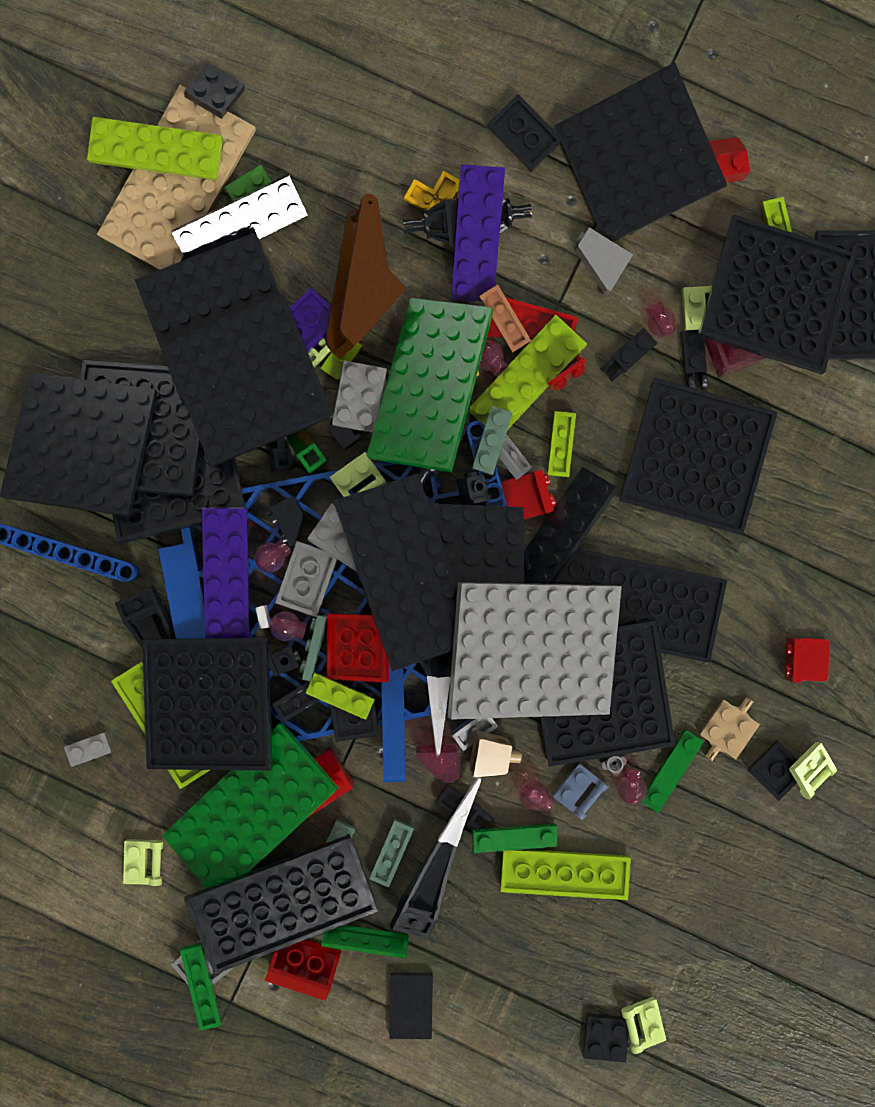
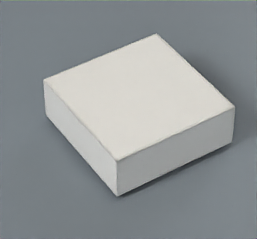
[256,605,272,629]

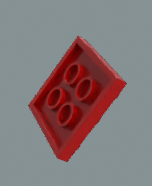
[327,613,389,682]

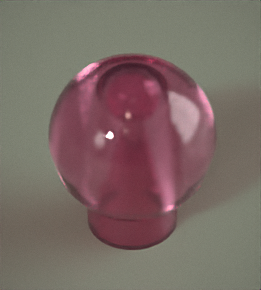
[646,301,678,337]
[479,341,508,376]
[255,540,291,573]
[270,611,307,641]
[618,769,647,805]
[519,781,554,812]

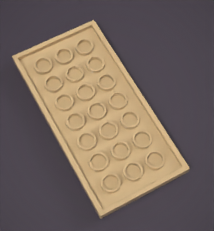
[97,85,256,270]

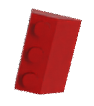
[709,137,750,183]
[309,748,354,817]
[265,939,342,1001]

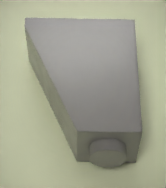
[575,228,633,296]

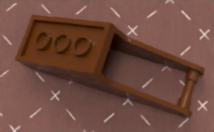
[325,194,407,359]

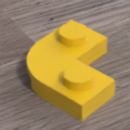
[404,171,459,210]

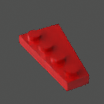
[487,298,578,338]

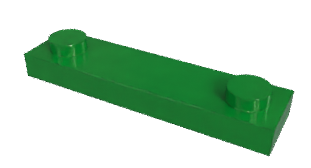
[640,729,704,813]
[472,823,557,853]
[321,925,409,959]
[180,943,222,1031]

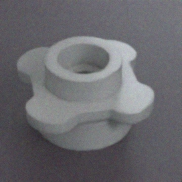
[602,755,627,776]

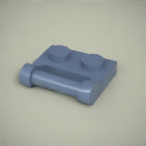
[552,762,609,820]

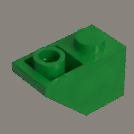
[286,429,329,474]

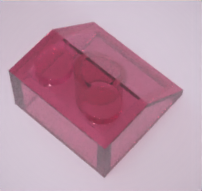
[704,338,766,378]
[416,745,460,782]

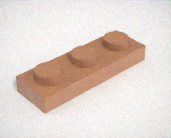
[479,285,531,352]

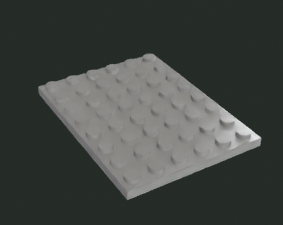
[448,582,621,719]

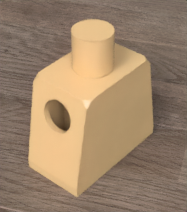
[469,730,522,777]

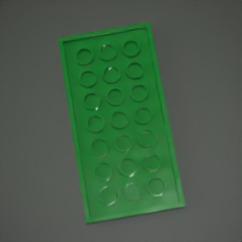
[366,298,494,472]
[162,723,339,888]

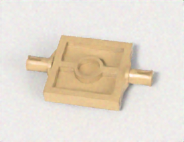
[699,697,760,761]

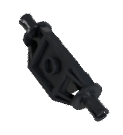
[403,198,532,245]

